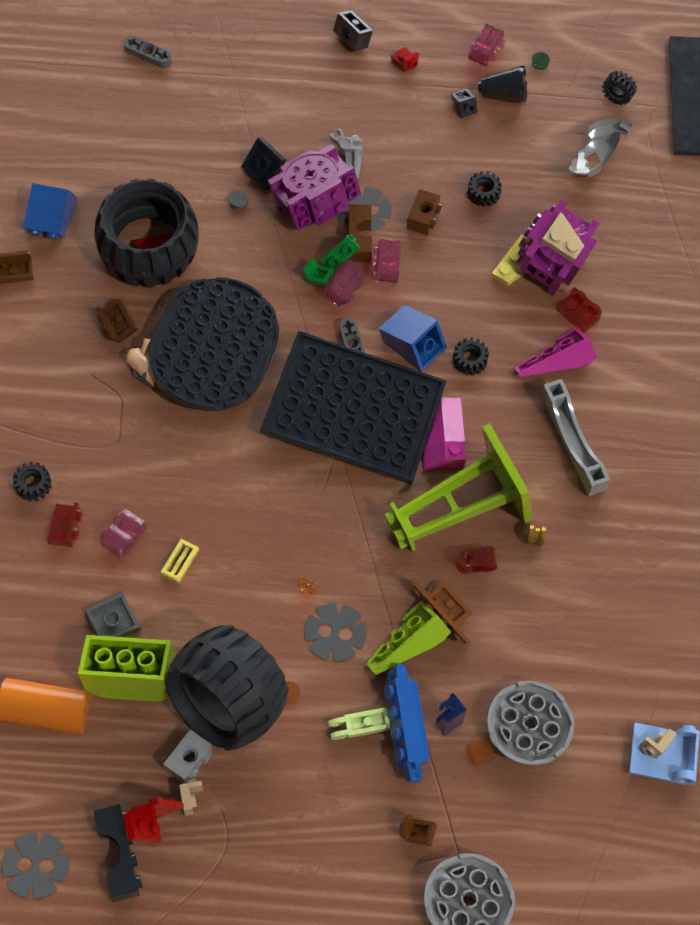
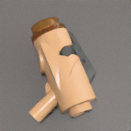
[126,338,162,391]

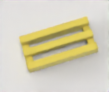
[160,539,199,584]

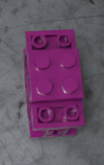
[268,144,361,231]
[515,199,600,296]

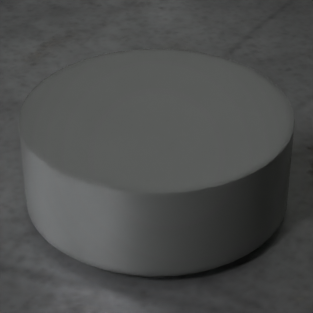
[229,191,248,210]

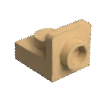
[639,729,676,759]
[180,779,203,816]

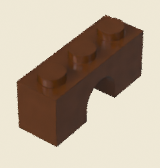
[345,204,372,262]

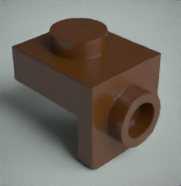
[399,814,437,846]

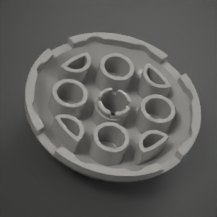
[487,681,574,766]
[424,853,515,925]

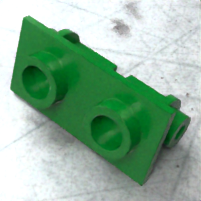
[320,234,361,270]

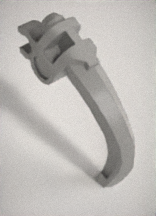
[330,128,363,180]

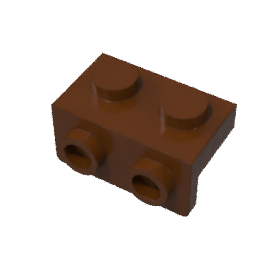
[0,250,34,284]
[95,298,138,343]

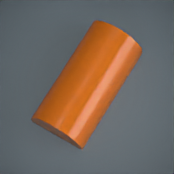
[0,678,92,735]

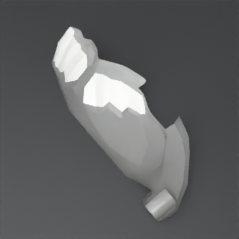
[569,118,632,177]

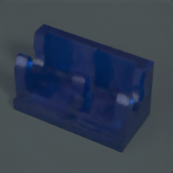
[436,693,467,736]

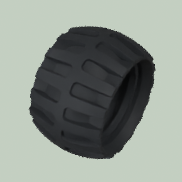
[95,178,199,288]
[164,625,289,751]

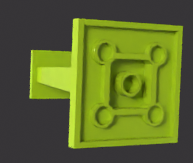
[384,423,532,551]

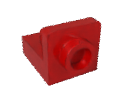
[391,47,419,73]

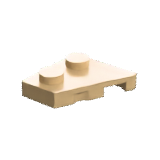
[541,212,584,263]

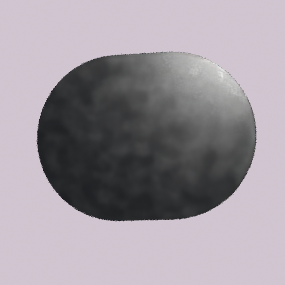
[148,277,279,411]

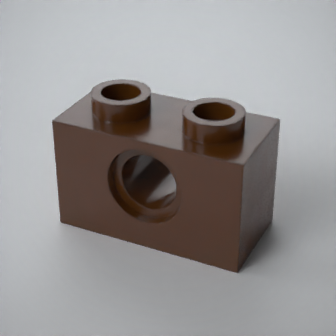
[406,189,442,235]

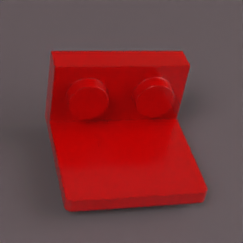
[123,797,184,844]

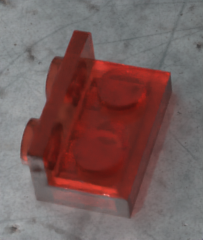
[556,287,602,333]
[47,502,83,547]

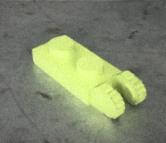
[328,707,391,740]

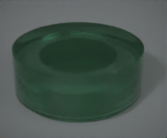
[531,52,550,70]

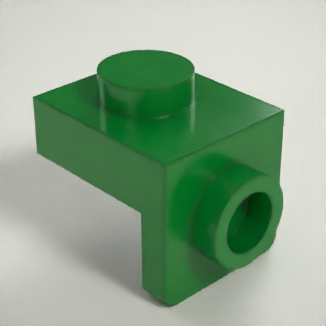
[302,258,336,287]

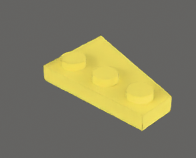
[491,234,525,286]

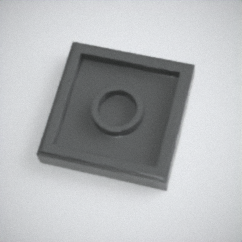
[84,592,141,637]

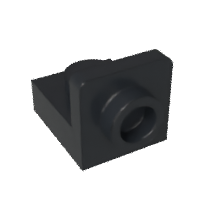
[451,88,478,118]

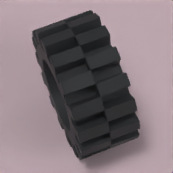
[602,71,637,105]
[467,171,502,207]
[453,337,489,376]
[13,462,52,502]

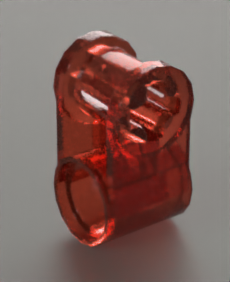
[456,546,498,574]

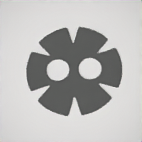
[337,187,392,232]
[304,603,367,661]
[2,832,69,899]

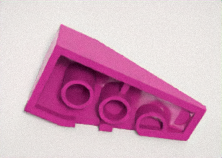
[514,328,597,377]
[423,398,466,470]

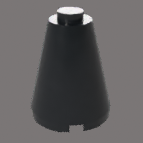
[478,65,527,102]

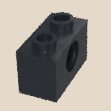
[333,10,373,51]

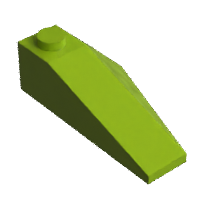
[366,601,451,675]

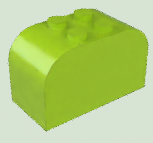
[78,635,176,702]

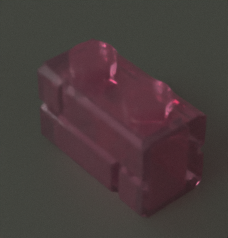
[468,24,505,67]
[372,239,401,283]
[323,260,365,306]

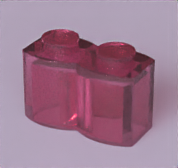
[100,509,146,558]

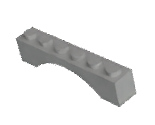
[541,379,611,496]

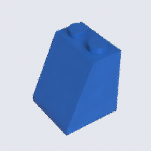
[23,183,77,239]
[379,305,447,372]

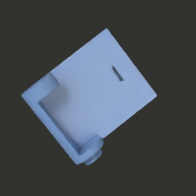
[629,722,700,785]

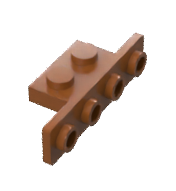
[411,578,473,645]

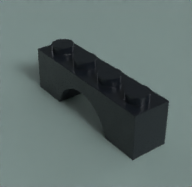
[93,804,143,903]

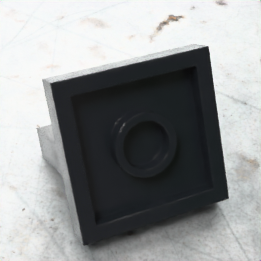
[241,137,286,190]

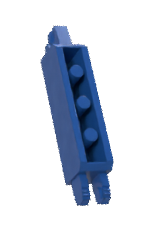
[384,663,430,783]

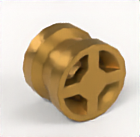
[527,524,546,546]

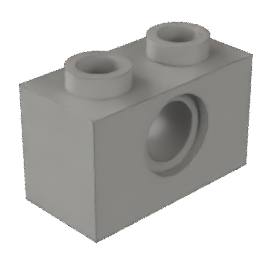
[163,730,213,784]

